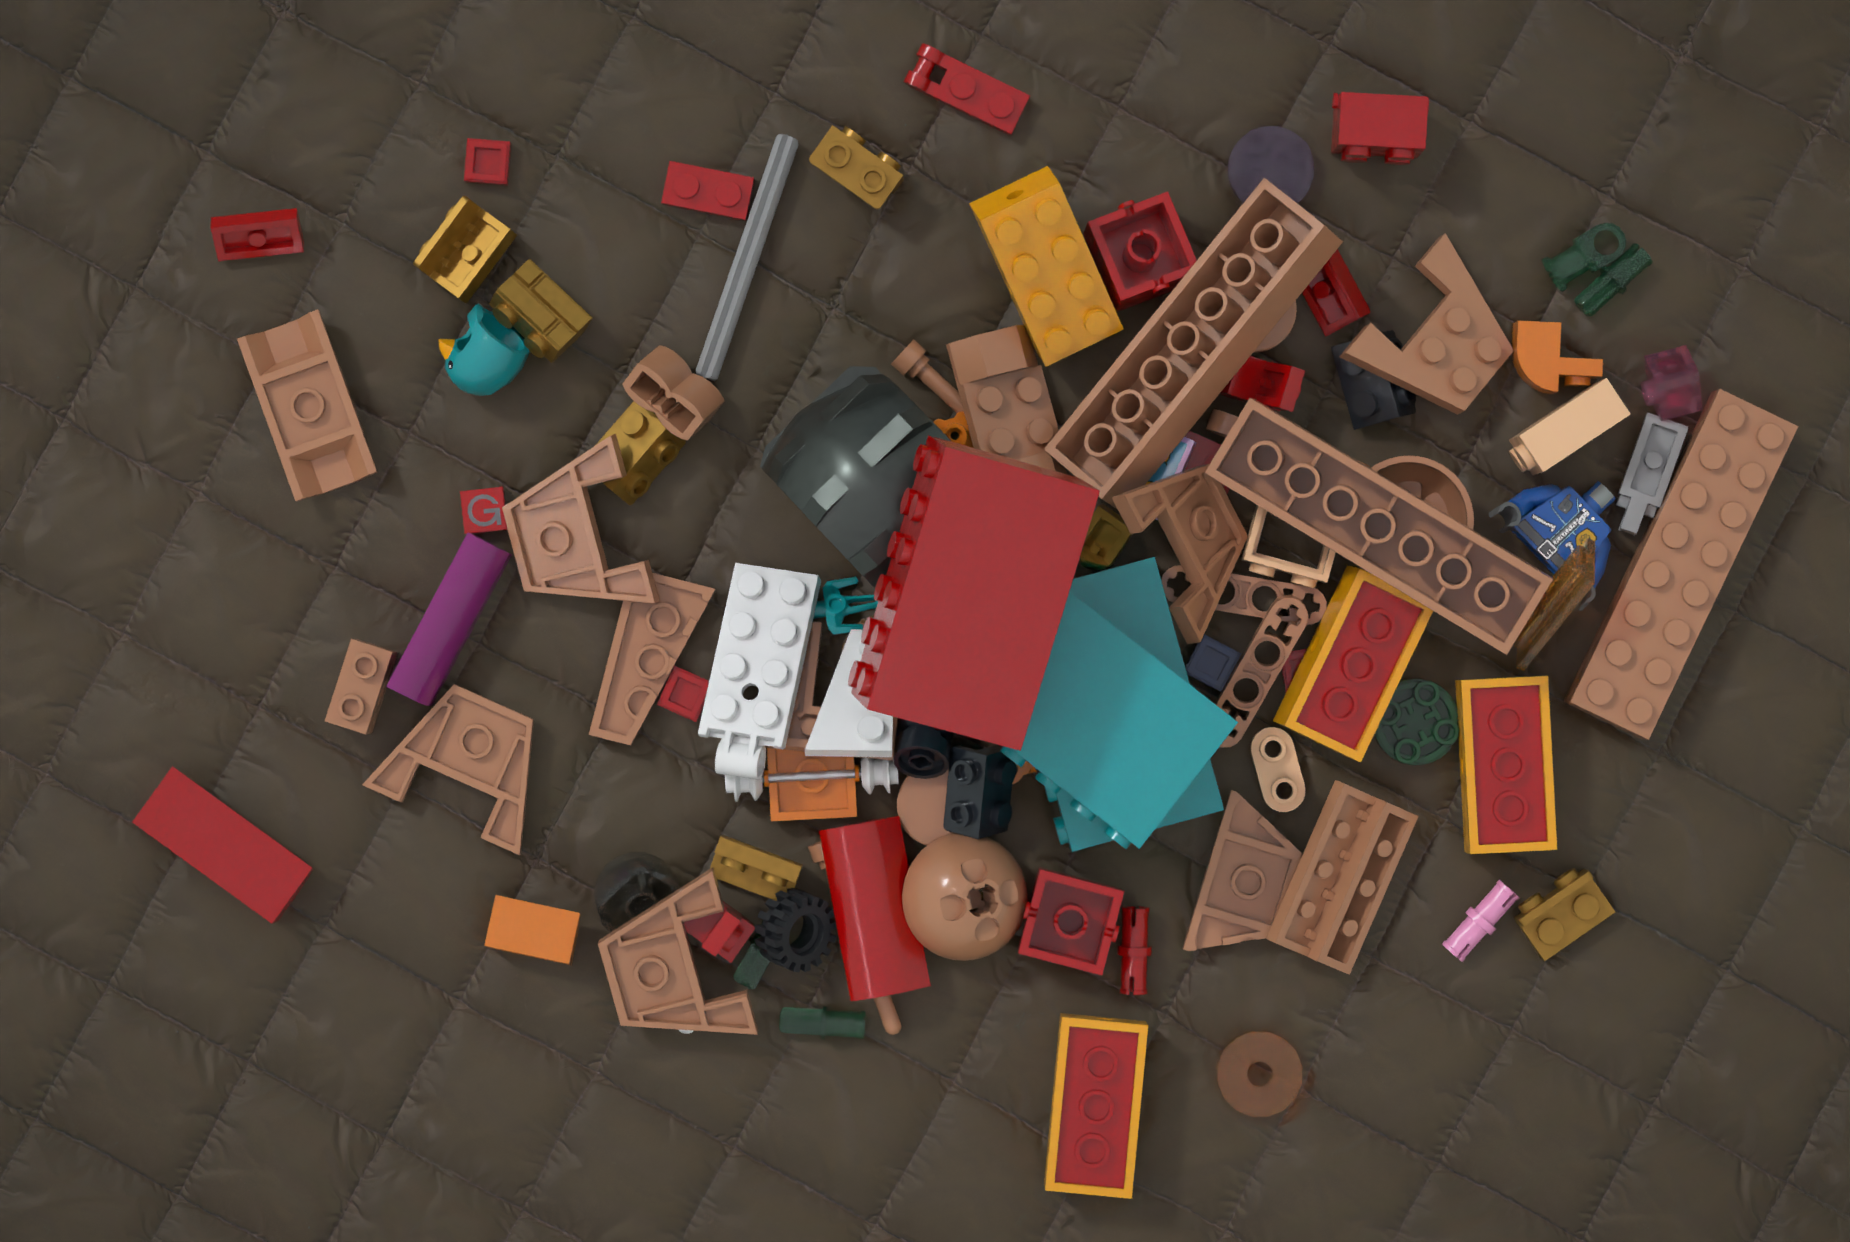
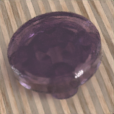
[1227,126,1314,204]

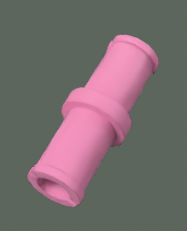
[1442,880,1520,962]

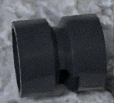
[893,718,953,779]

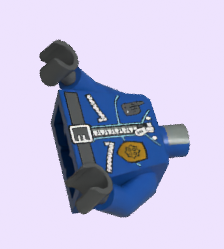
[1488,481,1616,611]

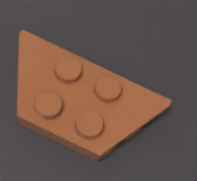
[1182,790,1302,951]

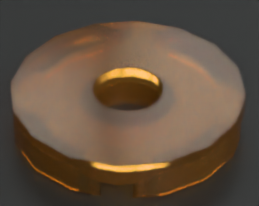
[1217,1031,1302,1117]

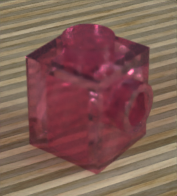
[1641,345,1702,421]

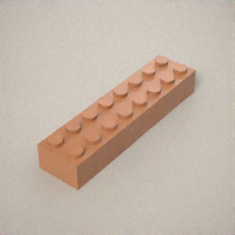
[1044,178,1343,510]
[1564,389,1799,740]
[1205,398,1553,655]

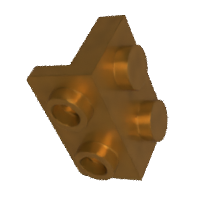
[809,125,904,210]
[413,196,517,304]
[596,401,686,505]

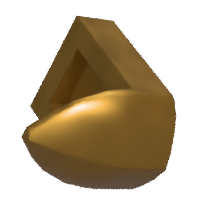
[1079,503,1133,570]

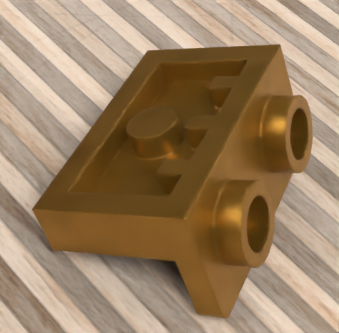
[710,835,803,901]
[1514,868,1615,961]

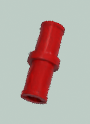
[1117,906,1152,995]

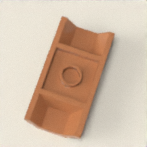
[237,309,378,502]
[946,325,1067,474]

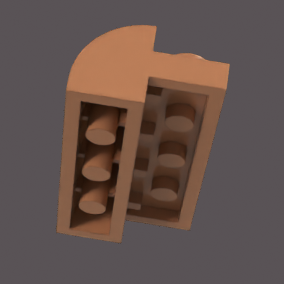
[1266,780,1419,975]

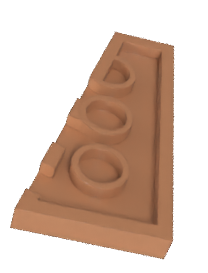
[589,573,716,746]

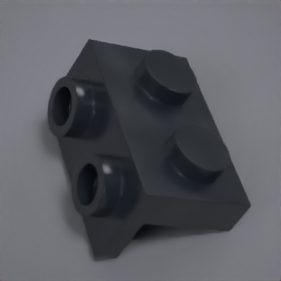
[1331,330,1416,430]
[943,745,1016,839]

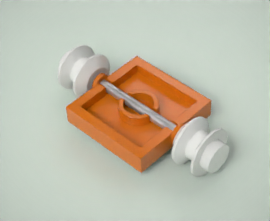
[725,748,899,822]

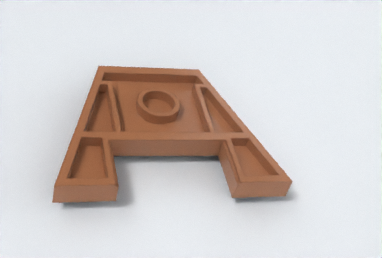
[1339,233,1514,415]
[502,434,660,603]
[1112,464,1248,644]
[362,684,534,855]
[598,867,758,1035]

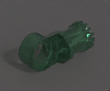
[1541,223,1626,292]

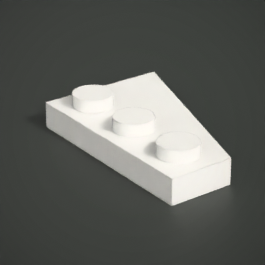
[805,629,893,757]

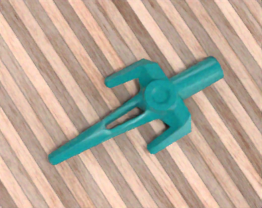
[813,577,878,634]

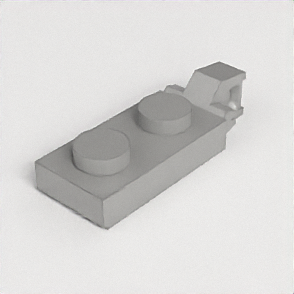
[1616,413,1688,536]

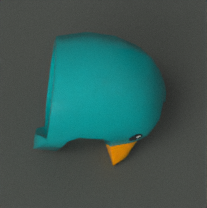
[438,304,530,396]

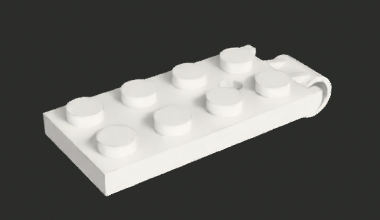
[698,563,821,780]

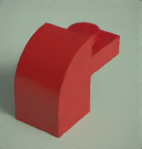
[1220,356,1305,412]
[684,901,755,963]

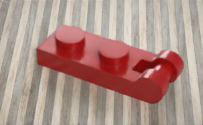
[903,43,1030,136]

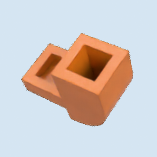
[1512,320,1603,394]

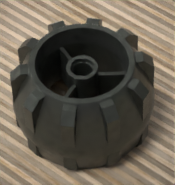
[760,366,952,588]

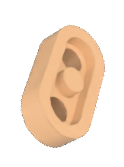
[1250,727,1305,812]

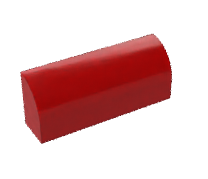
[132,766,313,924]
[819,816,931,1001]

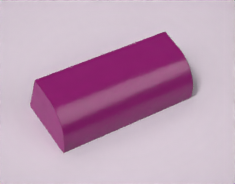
[386,533,512,706]

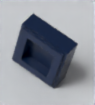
[1185,634,1241,692]

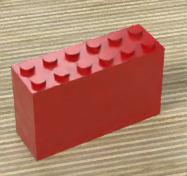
[848,435,1100,751]

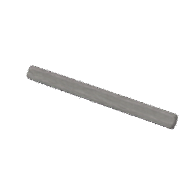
[696,134,799,381]

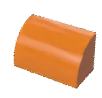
[484,895,581,965]

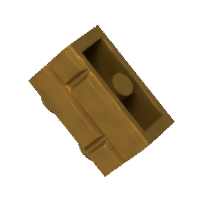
[489,259,593,363]

